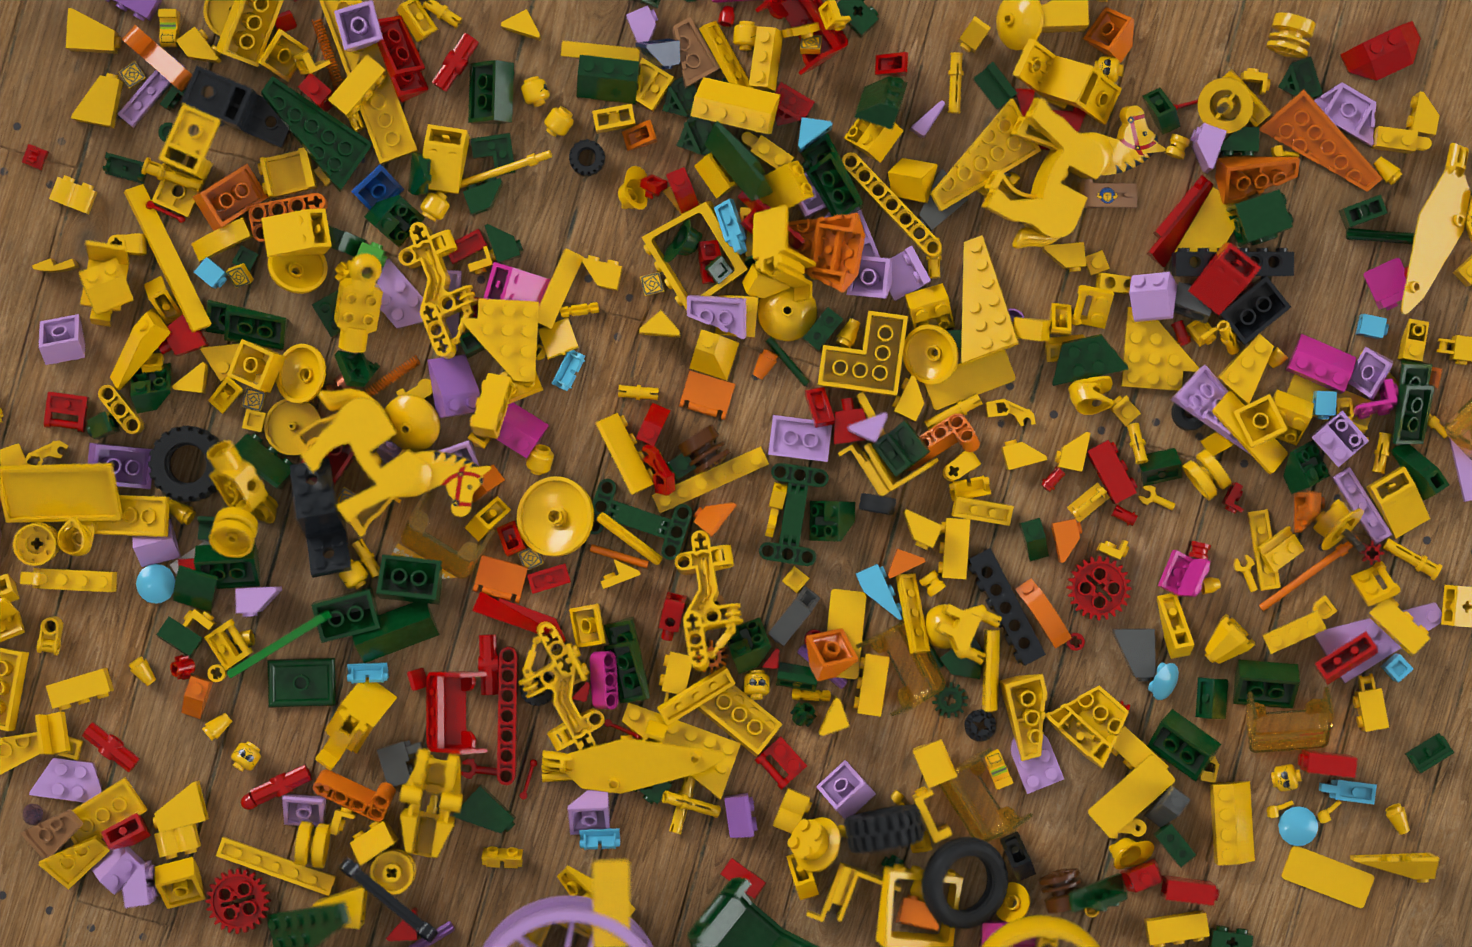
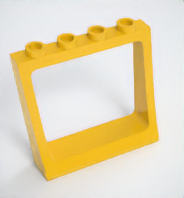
[642,200,750,311]
[876,864,963,947]

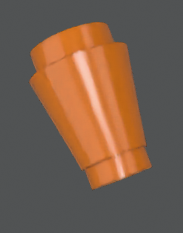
[753,349,778,380]

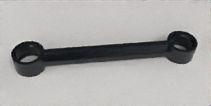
[338,857,438,943]

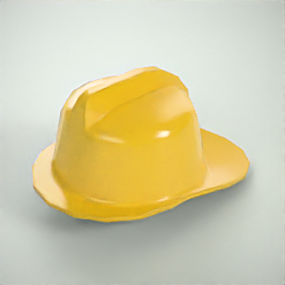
[618,166,648,210]
[1109,837,1154,870]

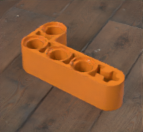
[122,25,192,92]
[249,193,328,243]
[907,413,980,471]
[313,770,396,822]

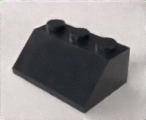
[1216,276,1291,345]

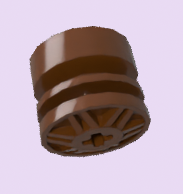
[678,424,731,475]
[1038,868,1082,914]

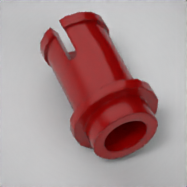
[1171,320,1192,347]
[1041,466,1066,492]
[1111,505,1138,526]

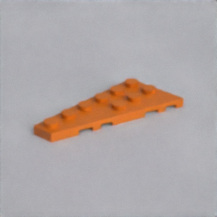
[1259,89,1383,192]

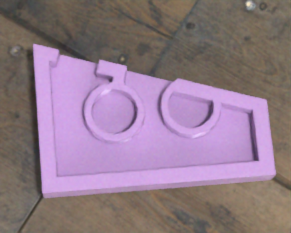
[687,295,746,339]

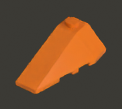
[1215,156,1300,204]
[1294,492,1325,533]

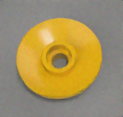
[996,882,1030,922]

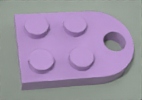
[1010,734,1064,794]

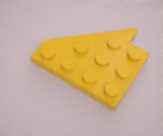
[460,298,539,382]
[1121,307,1199,391]

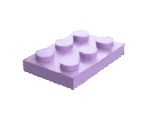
[768,415,832,462]

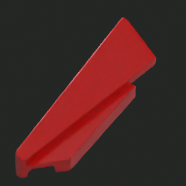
[1146,175,1213,267]
[472,591,566,643]

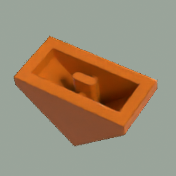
[622,120,657,151]
[472,464,505,504]
[887,549,926,579]

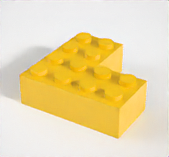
[817,311,908,396]

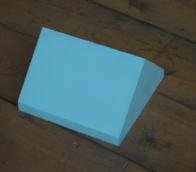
[797,117,833,153]

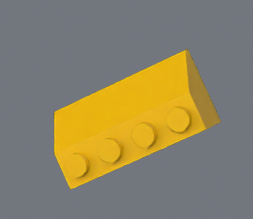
[216,0,284,67]
[690,77,780,134]
[596,413,654,495]
[1210,781,1255,866]

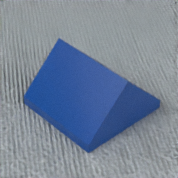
[351,164,404,210]

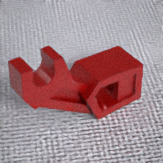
[642,444,675,496]

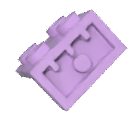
[889,246,931,301]

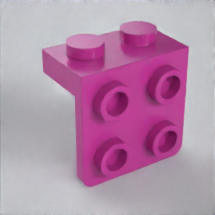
[1363,258,1406,311]
[1353,378,1398,419]
[1158,550,1210,597]

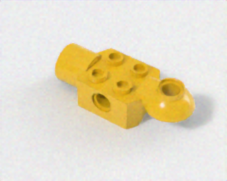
[334,253,383,353]
[207,441,278,524]

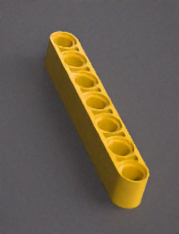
[842,152,942,259]

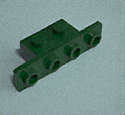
[1069,873,1128,913]

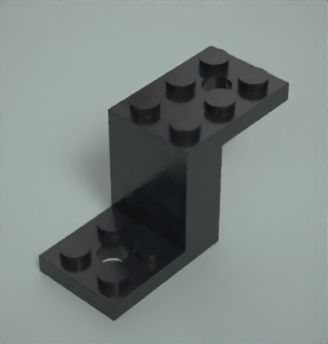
[181,65,290,148]
[290,458,352,578]

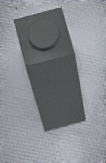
[918,169,968,232]
[768,586,820,646]
[1112,629,1156,681]
[1144,786,1190,828]

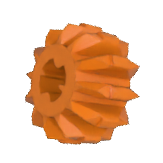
[697,640,729,674]

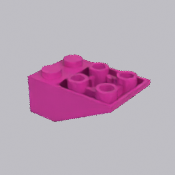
[483,262,551,304]

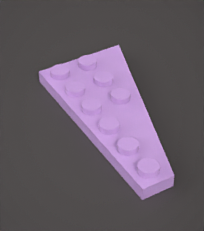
[1171,365,1252,456]
[1314,602,1442,683]

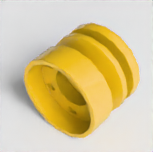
[1266,12,1316,58]
[13,522,60,566]

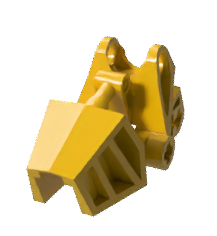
[400,748,463,858]

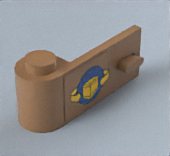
[1077,179,1137,209]

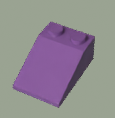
[427,354,480,419]
[88,443,153,489]

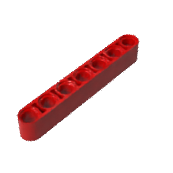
[497,646,519,785]

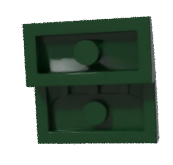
[872,420,931,477]
[173,566,218,612]

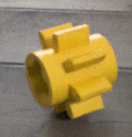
[335,260,351,282]

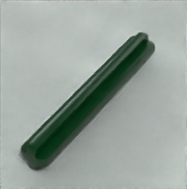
[1346,228,1415,244]

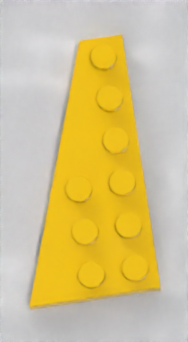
[930,98,1041,211]
[961,235,1019,365]
[622,702,741,800]

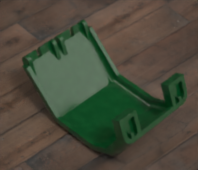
[688,877,818,947]

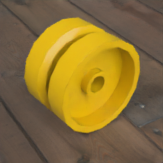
[1182,449,1231,501]
[209,507,258,558]
[295,821,331,868]
[370,848,417,895]

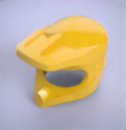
[1068,376,1113,415]
[57,517,95,556]

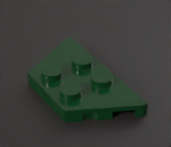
[1052,334,1128,386]

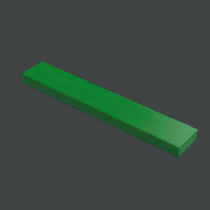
[227,611,332,679]

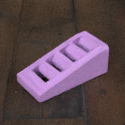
[910,101,945,138]

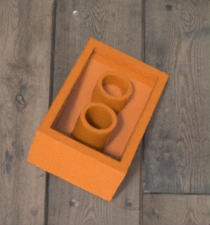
[192,164,269,231]

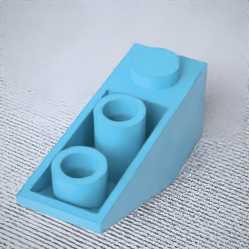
[855,564,903,620]

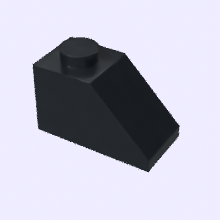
[1000,831,1036,882]

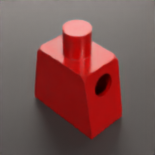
[298,73,334,112]
[158,314,209,356]
[833,398,866,445]
[659,592,687,641]
[1120,858,1163,893]

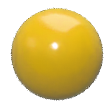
[924,604,957,649]

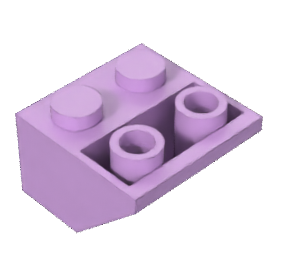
[1310,411,1369,467]
[122,860,159,908]

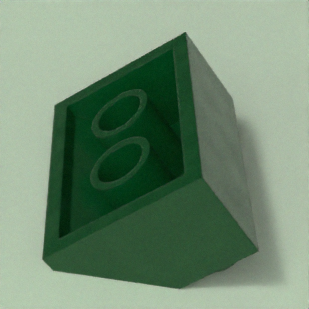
[576,55,640,104]
[468,60,514,124]
[854,76,908,129]
[234,433,294,489]
[194,542,260,589]
[376,554,442,605]
[311,587,380,643]
[1233,659,1300,709]
[1147,709,1222,782]

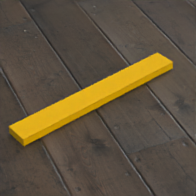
[124,184,212,333]

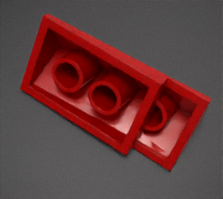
[377,15,429,103]

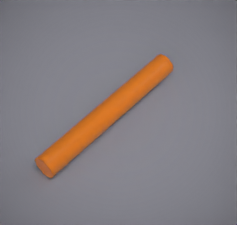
[590,544,649,569]

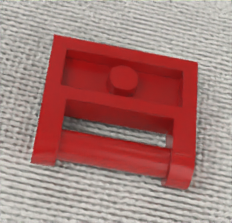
[44,392,89,432]
[754,736,807,790]

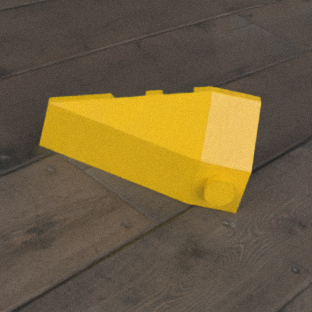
[110,308,171,390]
[999,674,1047,761]
[1350,853,1439,883]
[557,866,636,927]

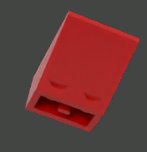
[1188,243,1261,316]

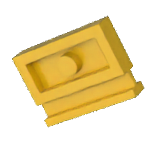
[1256,526,1305,573]

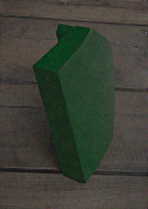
[1278,56,1323,98]
[662,76,697,118]
[676,117,713,156]
[408,152,432,195]
[334,350,380,387]
[940,637,984,679]

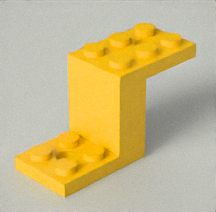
[1012,38,1122,125]
[152,104,221,218]

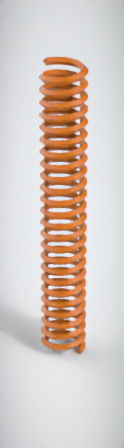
[311,19,343,91]
[362,355,420,397]

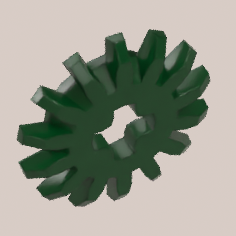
[932,682,968,718]

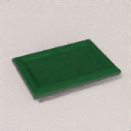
[267,658,336,708]

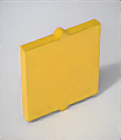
[538,317,579,360]

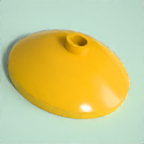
[996,0,1043,50]
[267,254,328,294]
[757,287,817,341]
[903,324,958,384]
[276,344,326,404]
[385,395,440,452]

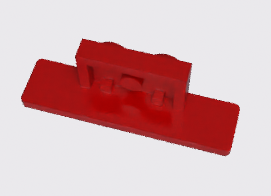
[737,191,805,250]

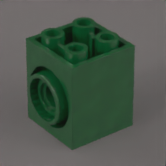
[1226,189,1293,247]

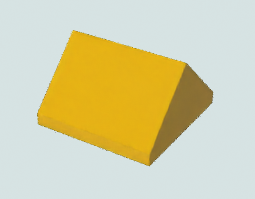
[258,29,309,82]
[888,158,938,203]
[639,310,681,338]
[1233,394,1288,448]
[569,603,607,648]
[818,696,849,736]
[913,739,957,788]

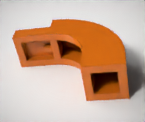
[1015,578,1072,649]

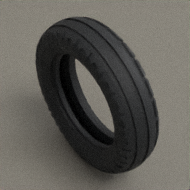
[922,837,1008,929]

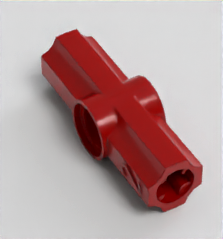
[432,33,479,93]
[478,634,499,695]
[82,722,140,773]
[250,764,313,805]

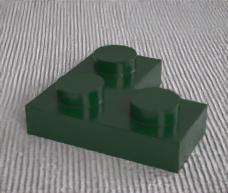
[470,133,516,176]

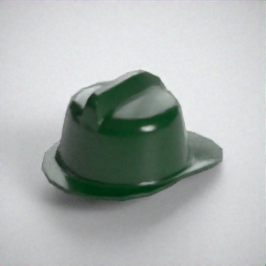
[664,219,702,262]

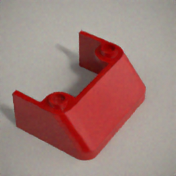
[755,0,848,75]
[426,671,487,754]

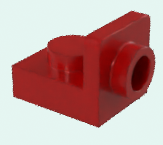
[1221,482,1244,514]

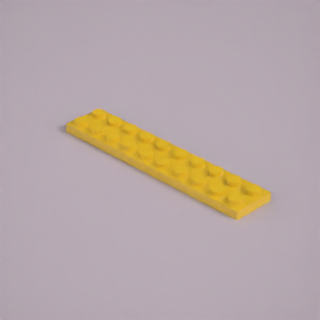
[319,0,418,164]

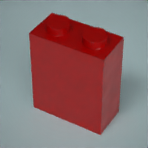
[1298,749,1358,778]
[1160,875,1219,906]

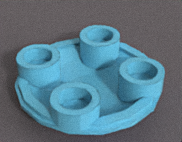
[136,564,176,604]
[1148,662,1179,700]
[1278,806,1318,846]

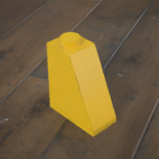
[66,8,121,54]
[71,73,123,128]
[153,780,209,833]

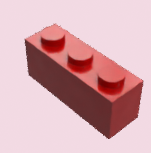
[1086,440,1137,504]
[1315,631,1378,685]

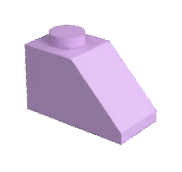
[626,5,658,42]

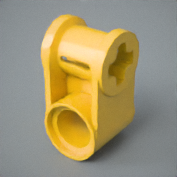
[107,233,147,255]
[942,451,982,481]
[37,616,63,656]

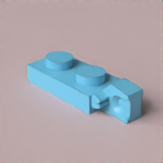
[714,198,747,255]
[1319,779,1377,805]

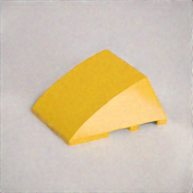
[1045,685,1129,769]

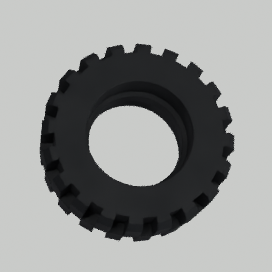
[148,426,220,502]
[844,805,924,853]

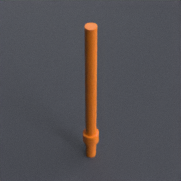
[1258,535,1360,612]

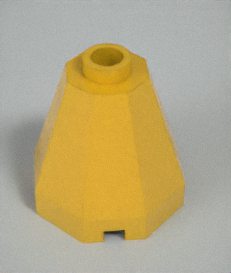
[1205,613,1255,664]

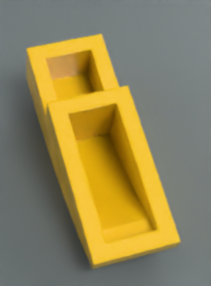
[191,217,253,262]

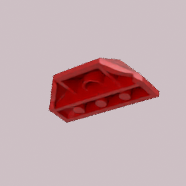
[1340,21,1421,81]

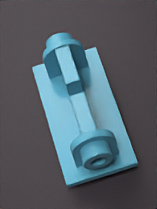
[551,350,585,391]
[347,663,389,684]
[579,828,620,850]

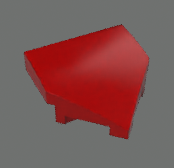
[774,82,815,126]

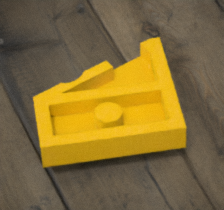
[636,58,675,112]
[200,344,239,382]

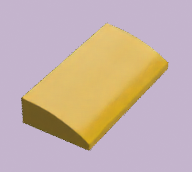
[982,629,1000,711]
[0,647,29,731]
[696,685,783,756]

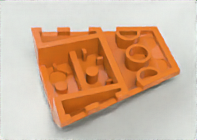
[787,213,865,293]

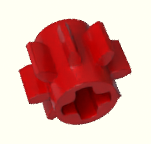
[1358,540,1385,565]
[170,655,196,680]

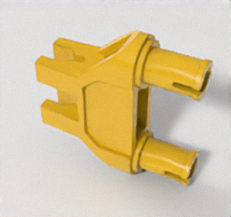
[934,604,1002,665]

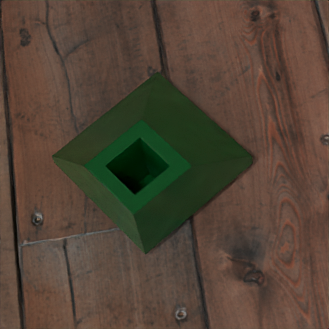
[364,195,425,247]
[131,363,171,414]
[1283,440,1330,494]
[809,501,855,541]
[723,617,771,674]

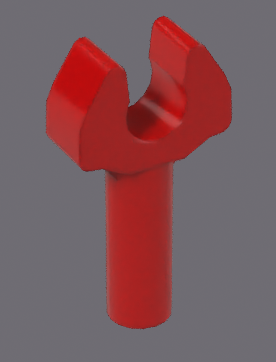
[461,758,497,779]

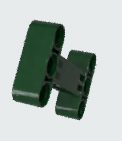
[759,463,829,566]
[590,479,692,560]

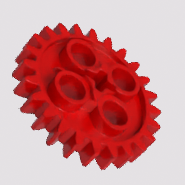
[1066,556,1132,621]
[205,868,271,934]

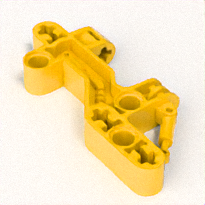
[398,222,478,359]
[675,530,743,671]
[518,621,604,751]

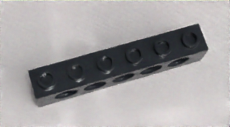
[1172,248,1294,276]
[967,548,1046,666]

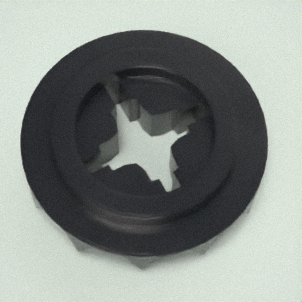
[964,709,997,742]

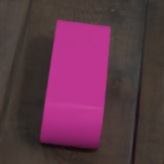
[590,651,619,709]

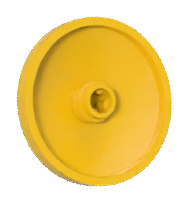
[517,476,594,557]

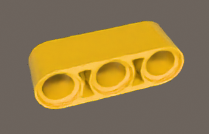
[98,385,144,435]

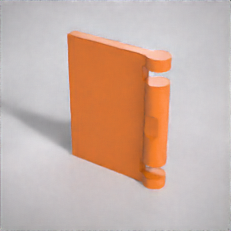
[679,371,735,420]
[473,555,528,603]

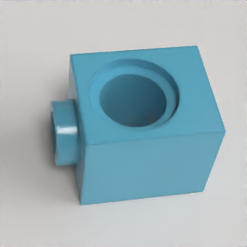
[194,257,227,289]
[1356,314,1389,339]
[1312,391,1337,420]
[1380,653,1413,682]

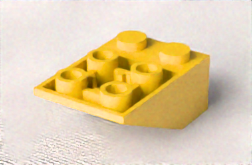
[423,124,470,194]
[261,208,331,257]
[1366,467,1430,539]

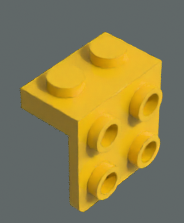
[0,597,25,642]
[552,642,590,685]

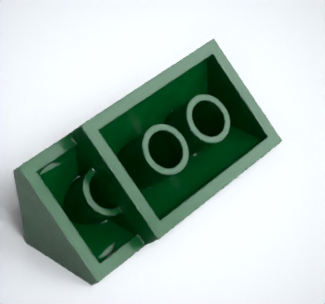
[705,121,773,201]
[801,133,863,217]
[206,300,289,350]
[1392,359,1435,444]
[352,602,440,663]
[604,616,650,704]

